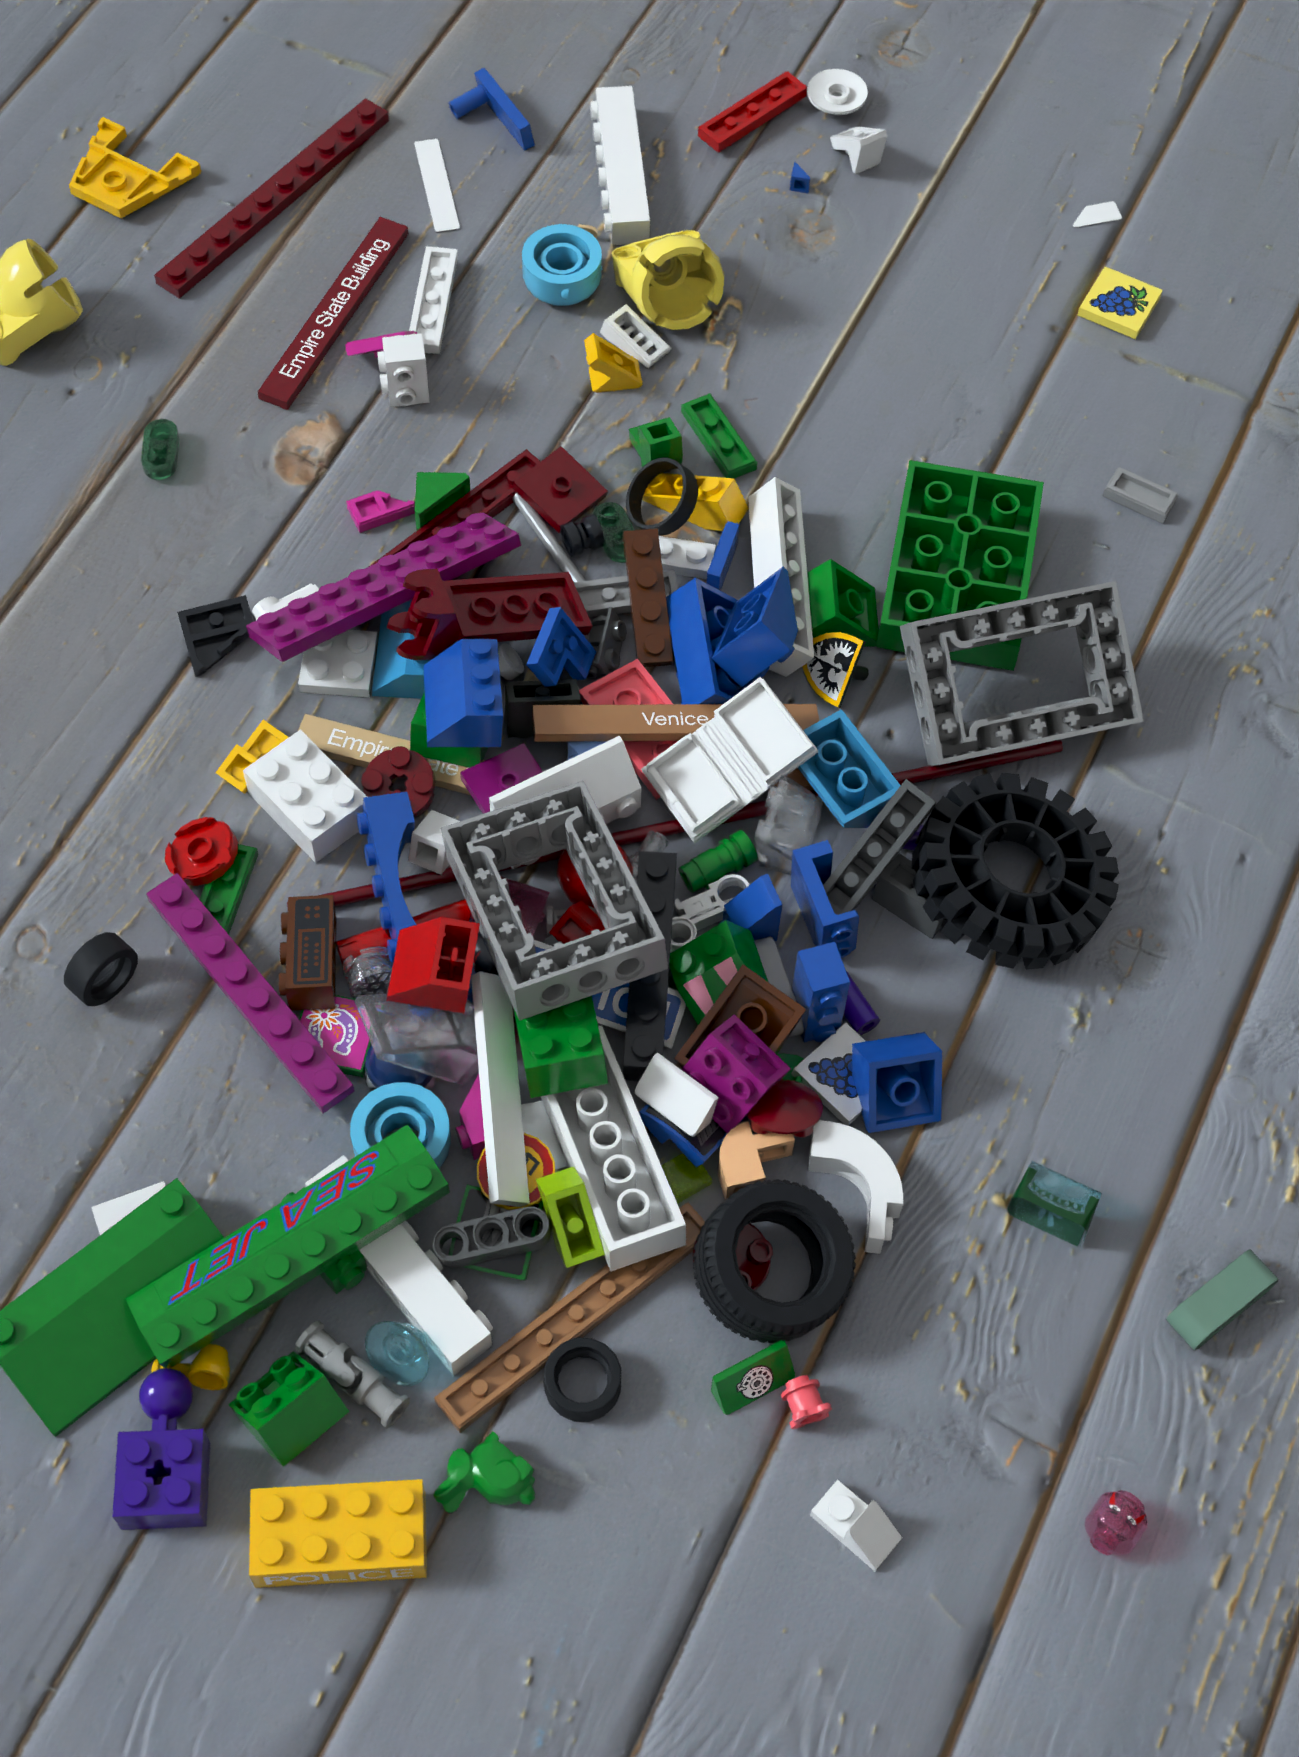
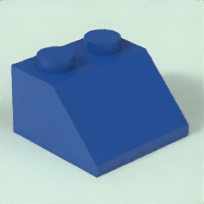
[852,1032,942,1133]

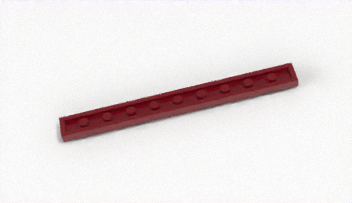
[154,98,389,299]

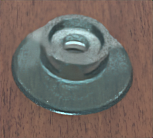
[365,1321,430,1386]

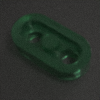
[141,419,180,480]
[592,502,635,563]

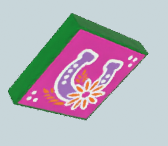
[299,995,383,1078]

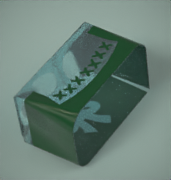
[1007,1161,1102,1247]

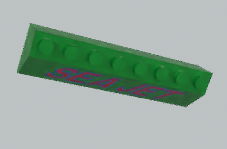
[125,1124,450,1368]

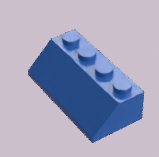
[666,578,754,704]

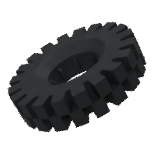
[911,773,1119,970]

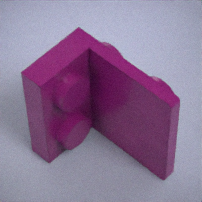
[681,1014,791,1133]

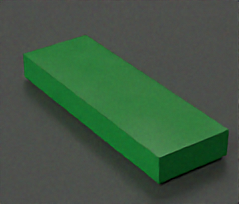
[681,393,757,479]
[199,844,258,935]

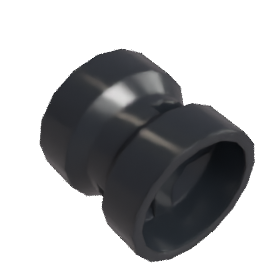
[560,514,605,557]

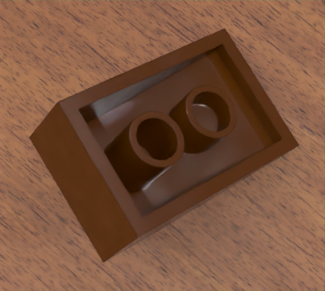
[674,965,806,1068]

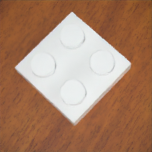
[298,630,378,697]

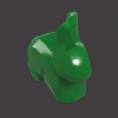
[433,1431,535,1514]

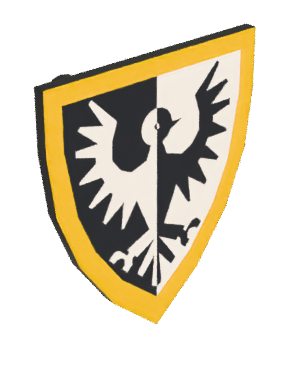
[802,632,869,708]

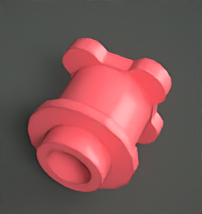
[781,1375,832,1429]

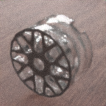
[342,946,393,1000]

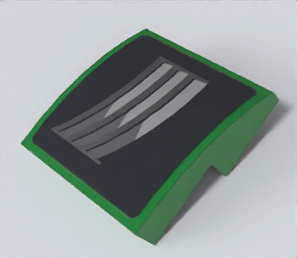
[448,1185,544,1281]

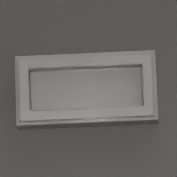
[1103,466,1179,523]

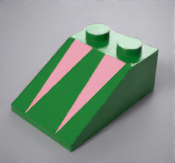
[669,920,768,1025]

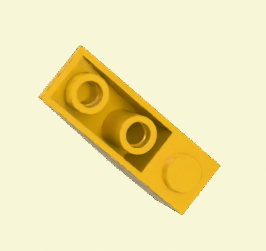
[642,473,749,531]

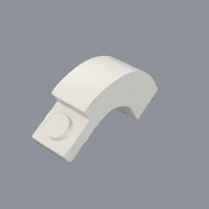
[808,1120,903,1254]

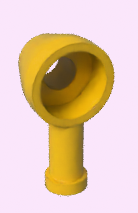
[151,1344,230,1390]

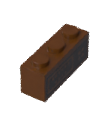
[279,895,337,1011]

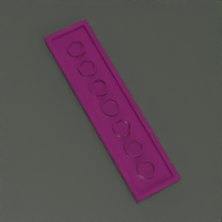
[246,512,521,662]

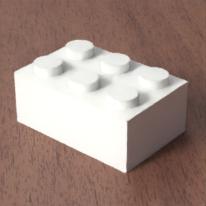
[243,729,367,863]

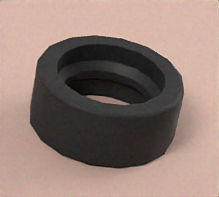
[64,932,138,1007]
[544,1338,622,1422]

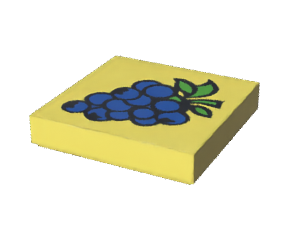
[1078,266,1163,339]

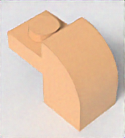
[718,1121,795,1200]

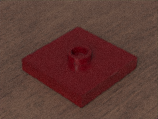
[512,446,608,534]

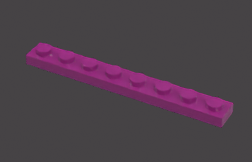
[146,873,355,1114]

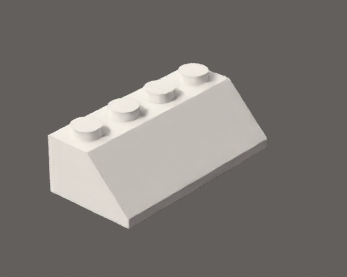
[489,736,641,869]

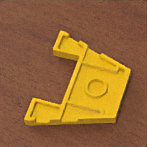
[69,117,201,219]

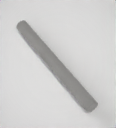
[513,493,586,582]

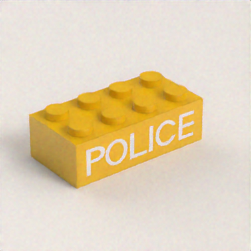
[249,1479,427,1588]

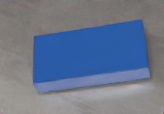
[706,521,739,591]

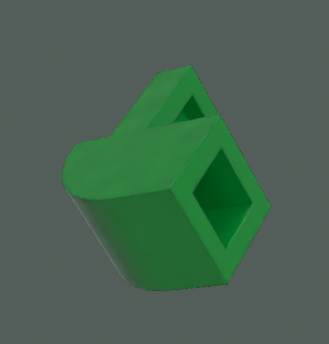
[629,417,683,467]

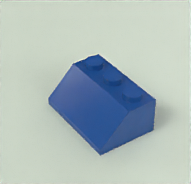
[423,639,503,747]

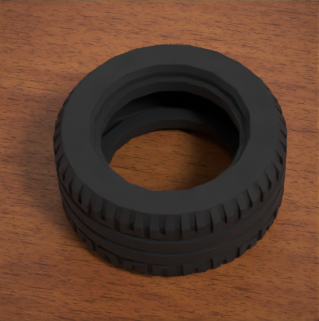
[693,1179,856,1343]

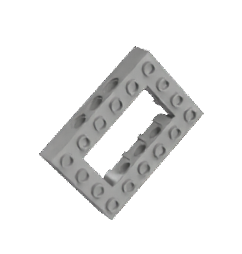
[900,581,1144,766]
[441,781,668,1021]

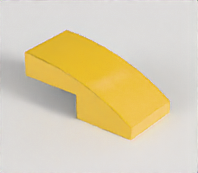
[215,719,289,794]

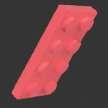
[579,659,677,800]

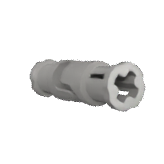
[295,1321,410,1428]

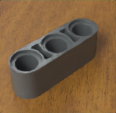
[433,1207,551,1268]

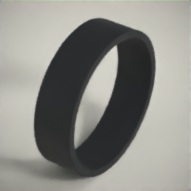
[626,458,698,536]

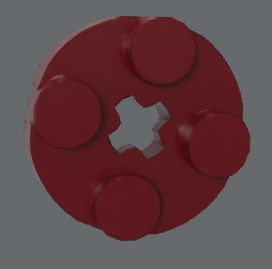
[361,746,436,818]

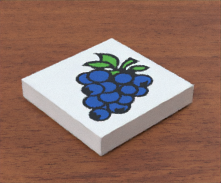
[792,1023,866,1126]

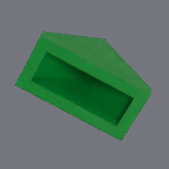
[414,472,470,530]

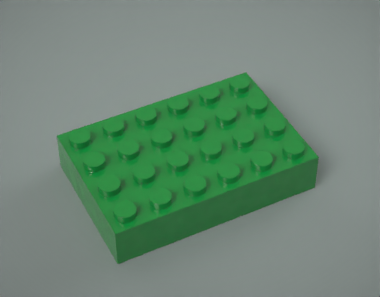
[876,460,1044,671]

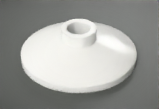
[807,69,868,115]

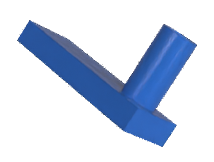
[448,67,535,151]

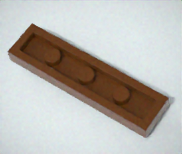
[623,528,673,667]

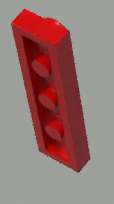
[698,71,807,153]

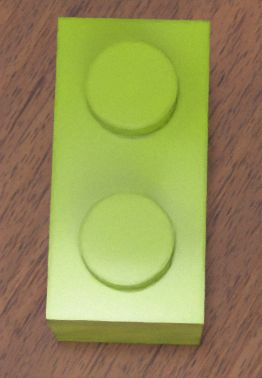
[536,1166,605,1268]

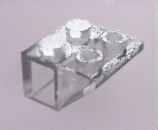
[754,775,823,875]

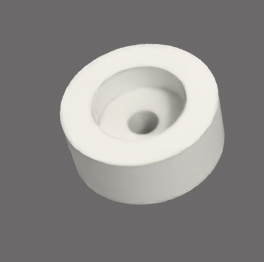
[498,643,524,681]

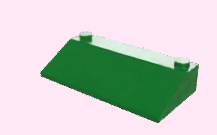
[0,1178,224,1437]

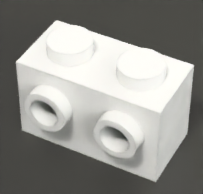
[377,333,429,407]

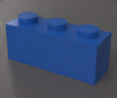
[792,942,850,1042]

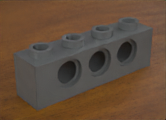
[823,779,936,915]

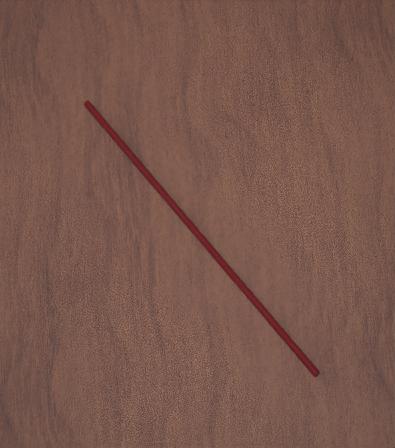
[287,739,1063,907]

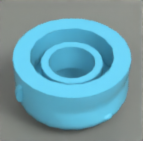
[522,224,603,306]
[350,1082,451,1169]

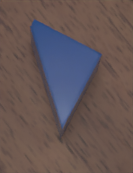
[790,162,810,193]

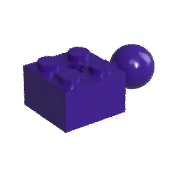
[112,1368,210,1530]

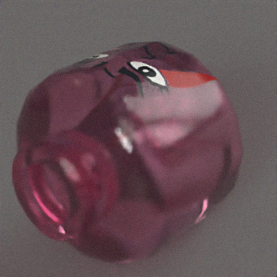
[1084,1490,1148,1556]

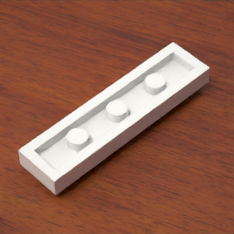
[409,246,458,354]

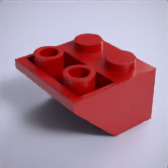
[386,917,480,1014]

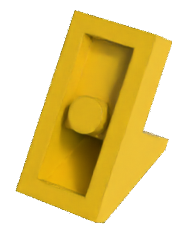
[584,333,643,392]

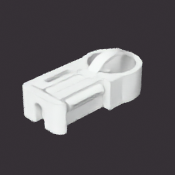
[675,874,749,931]

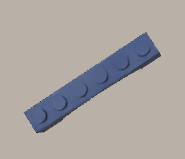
[357,792,421,1009]

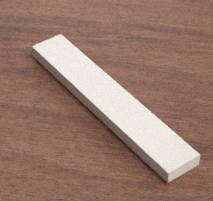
[471,971,530,1207]

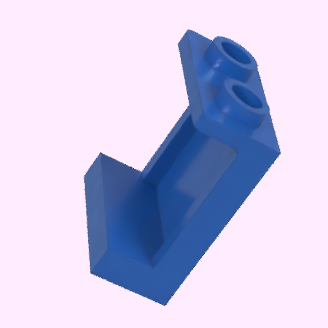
[791,840,859,958]

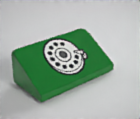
[711,1340,795,1415]

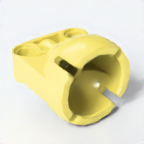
[612,230,724,330]
[0,239,83,366]

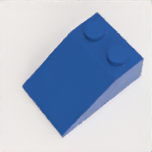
[712,567,798,687]

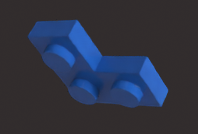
[526,607,597,687]

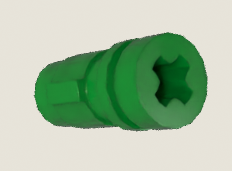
[678,829,758,893]

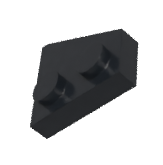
[177,595,253,677]

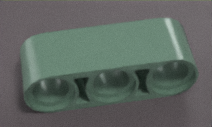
[1166,1249,1279,1351]

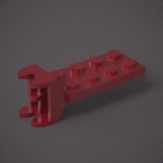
[387,568,592,660]

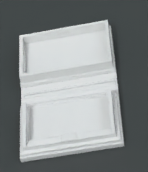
[641,677,819,844]

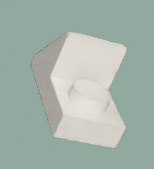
[830,127,887,174]
[810,1479,902,1571]

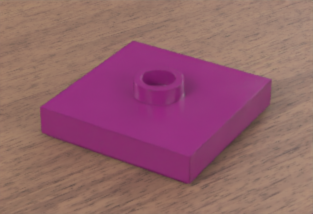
[460,743,543,814]

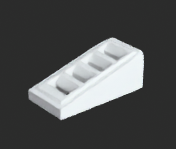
[600,304,671,368]

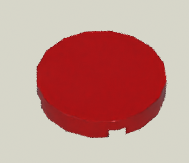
[165,817,238,886]

